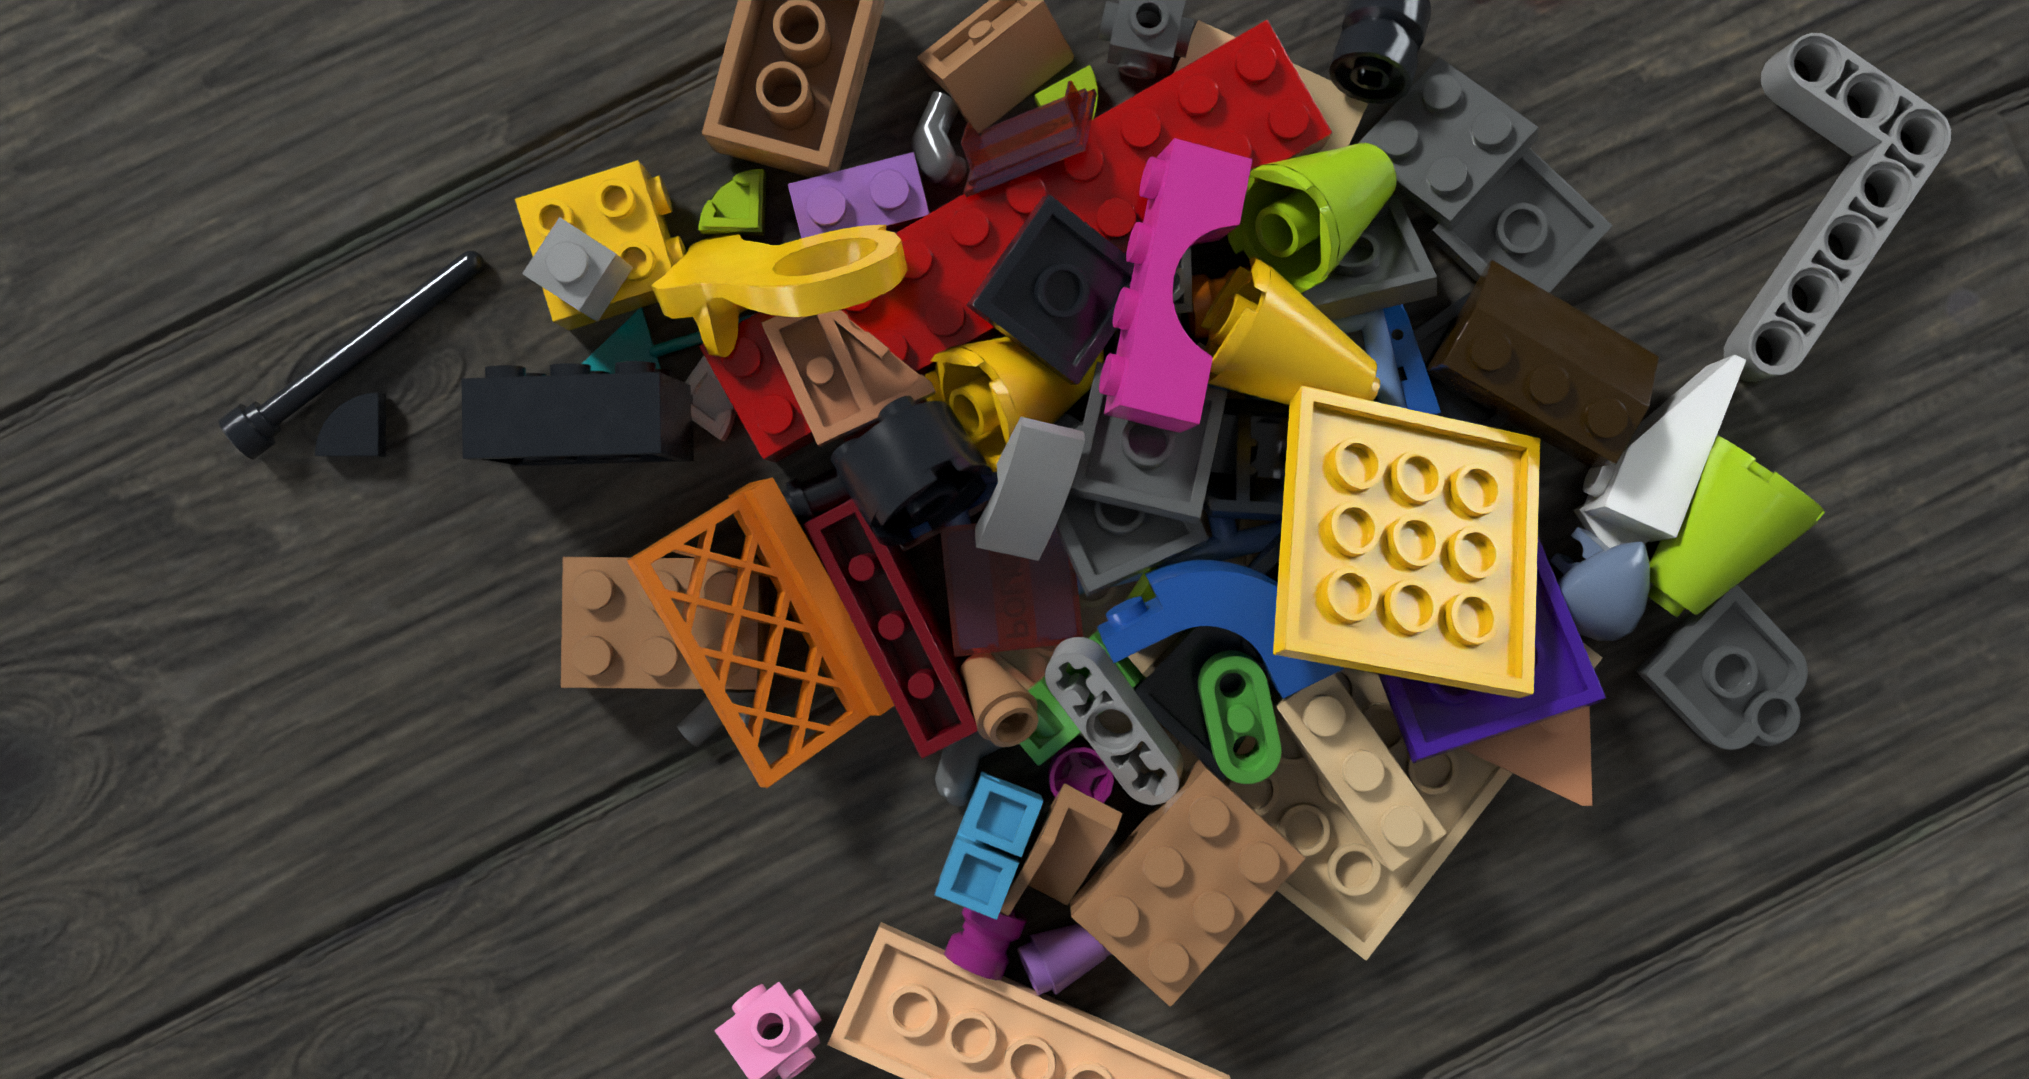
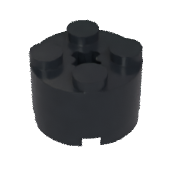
[831,396,992,546]

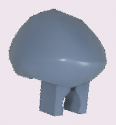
[1550,527,1650,641]

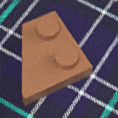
[761,310,935,447]
[1460,706,1593,806]

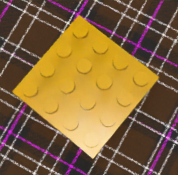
[1273,386,1540,698]

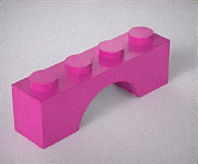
[1099,138,1253,433]

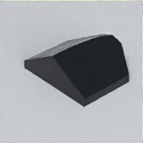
[1203,399,1290,521]

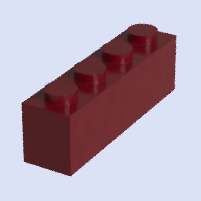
[803,499,978,759]

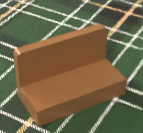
[917,0,1074,133]
[1000,783,1123,916]

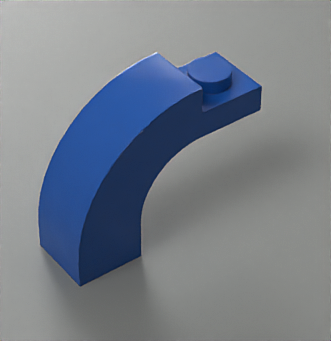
[1097,560,1344,698]

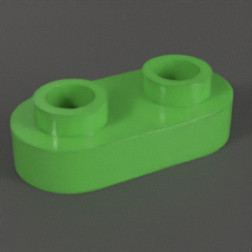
[1198,650,1281,784]

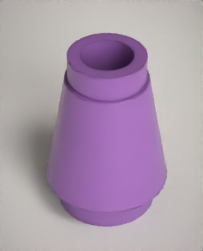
[1017,923,1112,996]

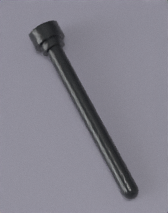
[218,250,484,460]

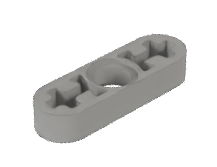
[1045,637,1184,805]

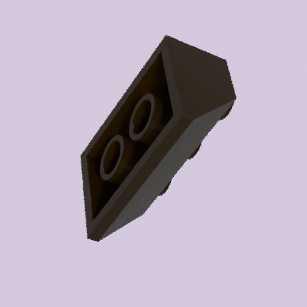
[1426,260,1659,468]

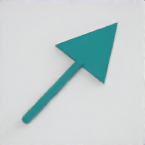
[582,307,754,374]

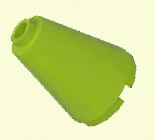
[1227,143,1396,293]
[1648,435,1825,618]

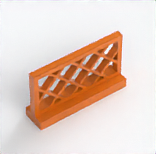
[627,477,895,788]

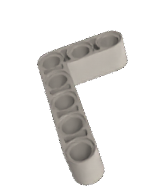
[1724,33,1951,382]

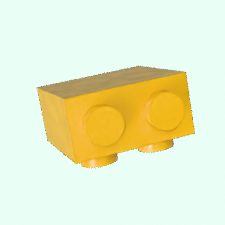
[515,160,687,330]

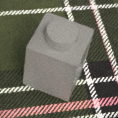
[522,217,633,322]

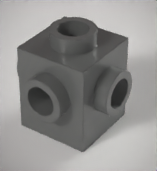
[1098,0,1194,79]

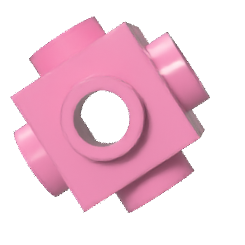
[714,982,822,1079]

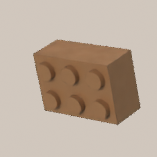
[702,0,885,178]
[561,557,769,690]
[1070,759,1306,1007]

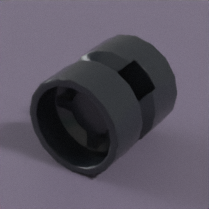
[1329,0,1431,104]

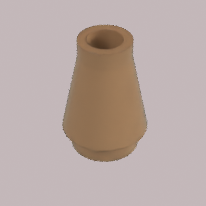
[960,652,1039,747]

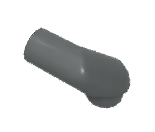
[911,91,967,188]
[677,689,772,747]
[935,731,1003,806]

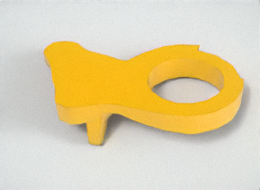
[651,224,908,357]

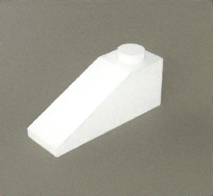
[1583,355,1746,542]

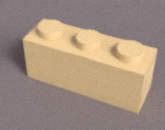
[1271,674,1447,872]

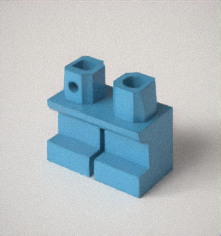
[935,771,1043,920]

